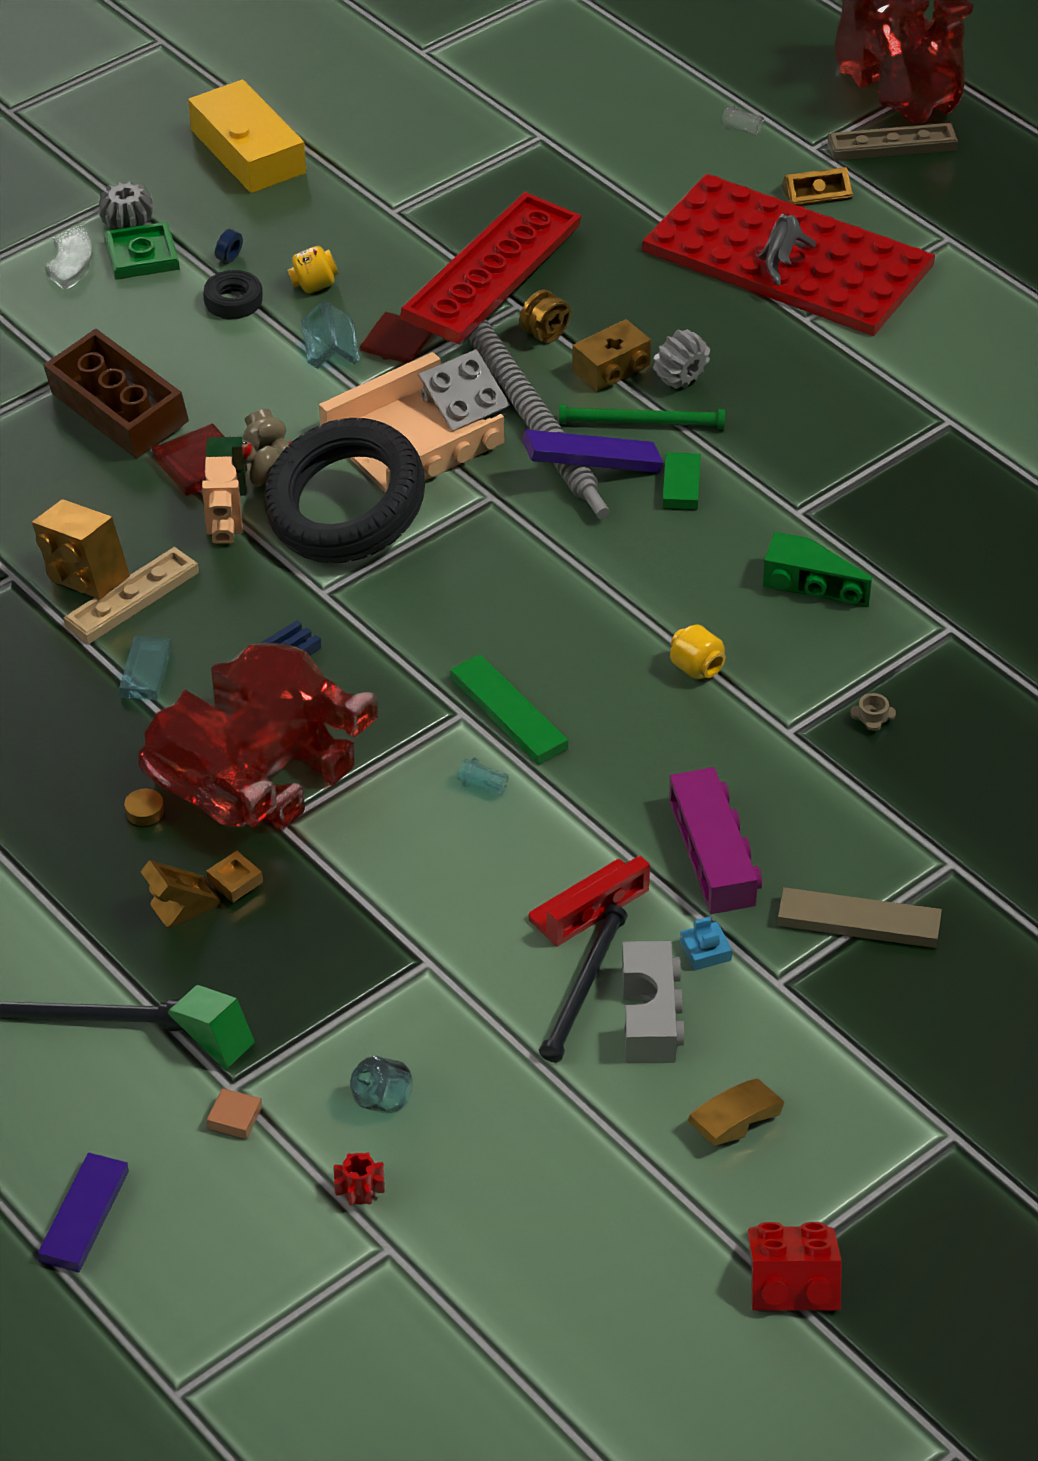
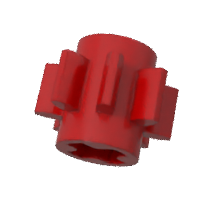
[333,1152,385,1206]

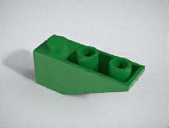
[763,532,873,607]

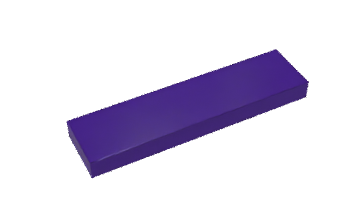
[522,429,663,473]

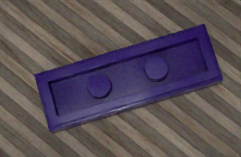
[38,1152,129,1273]

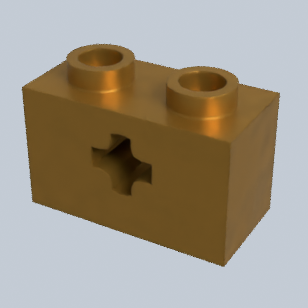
[572,319,651,392]

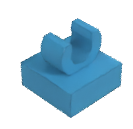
[680,917,732,971]

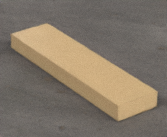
[63,546,199,644]

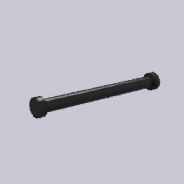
[539,904,628,1063]

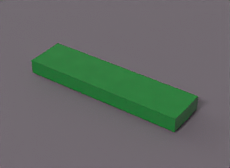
[450,654,568,765]

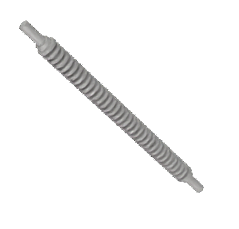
[466,318,610,519]

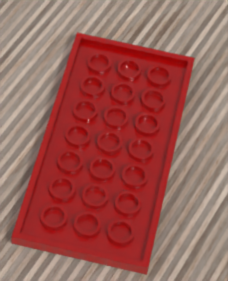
[642,173,935,336]

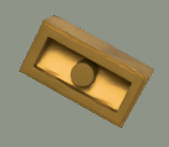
[782,167,853,205]

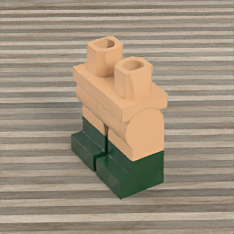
[202,437,247,544]

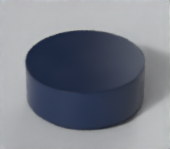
[215,229,243,263]

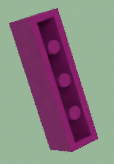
[669,767,762,915]

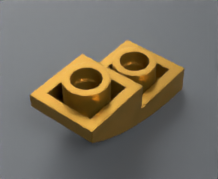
[688,1078,784,1145]

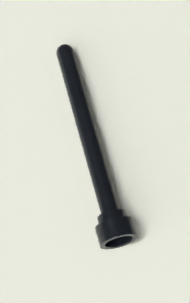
[0,998,185,1032]

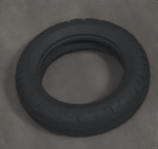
[264,418,425,563]

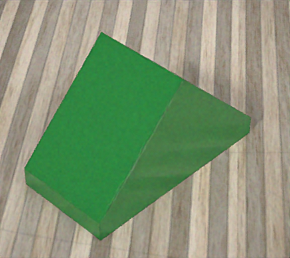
[168,985,255,1071]

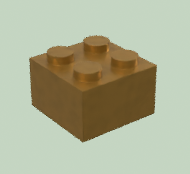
[32,499,130,599]

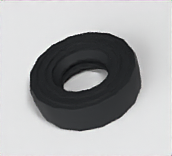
[203,270,263,319]

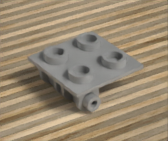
[418,349,510,432]

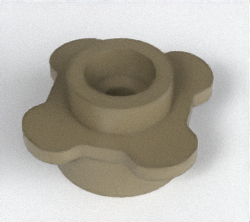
[850,693,896,731]

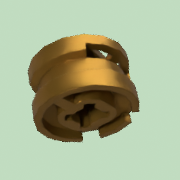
[519,289,571,344]

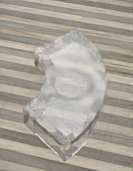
[45,224,93,290]

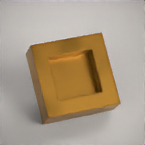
[206,851,263,903]

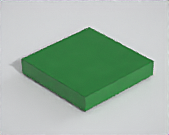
[104,222,180,280]

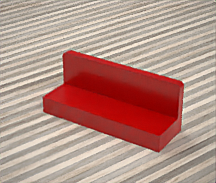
[529,855,650,947]

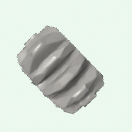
[99,181,153,229]
[653,329,710,389]

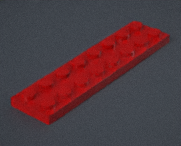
[400,192,582,344]

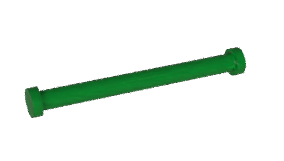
[559,404,725,430]

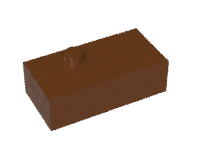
[43,328,189,459]

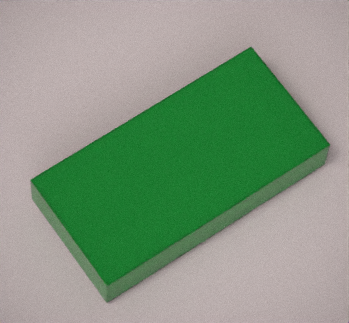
[662,452,701,510]

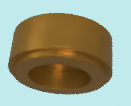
[124,788,164,826]

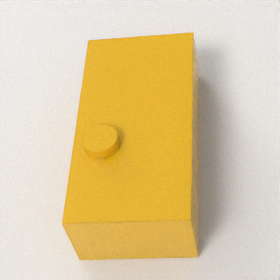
[188,79,306,193]

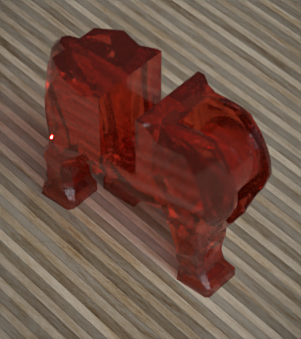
[835,0,974,125]
[138,642,378,831]

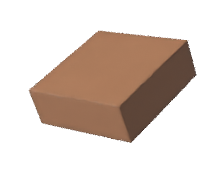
[207,1088,262,1139]

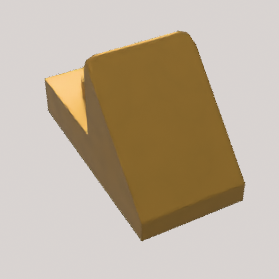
[140,860,222,927]

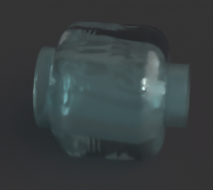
[350,1056,413,1114]

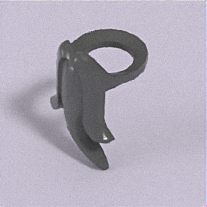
[757,214,817,286]

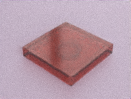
[152,423,247,496]

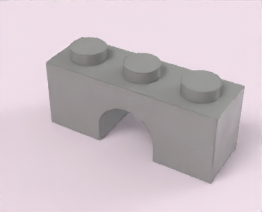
[622,941,684,1063]

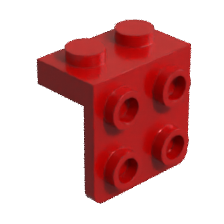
[748,1222,842,1310]

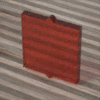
[360,311,433,364]

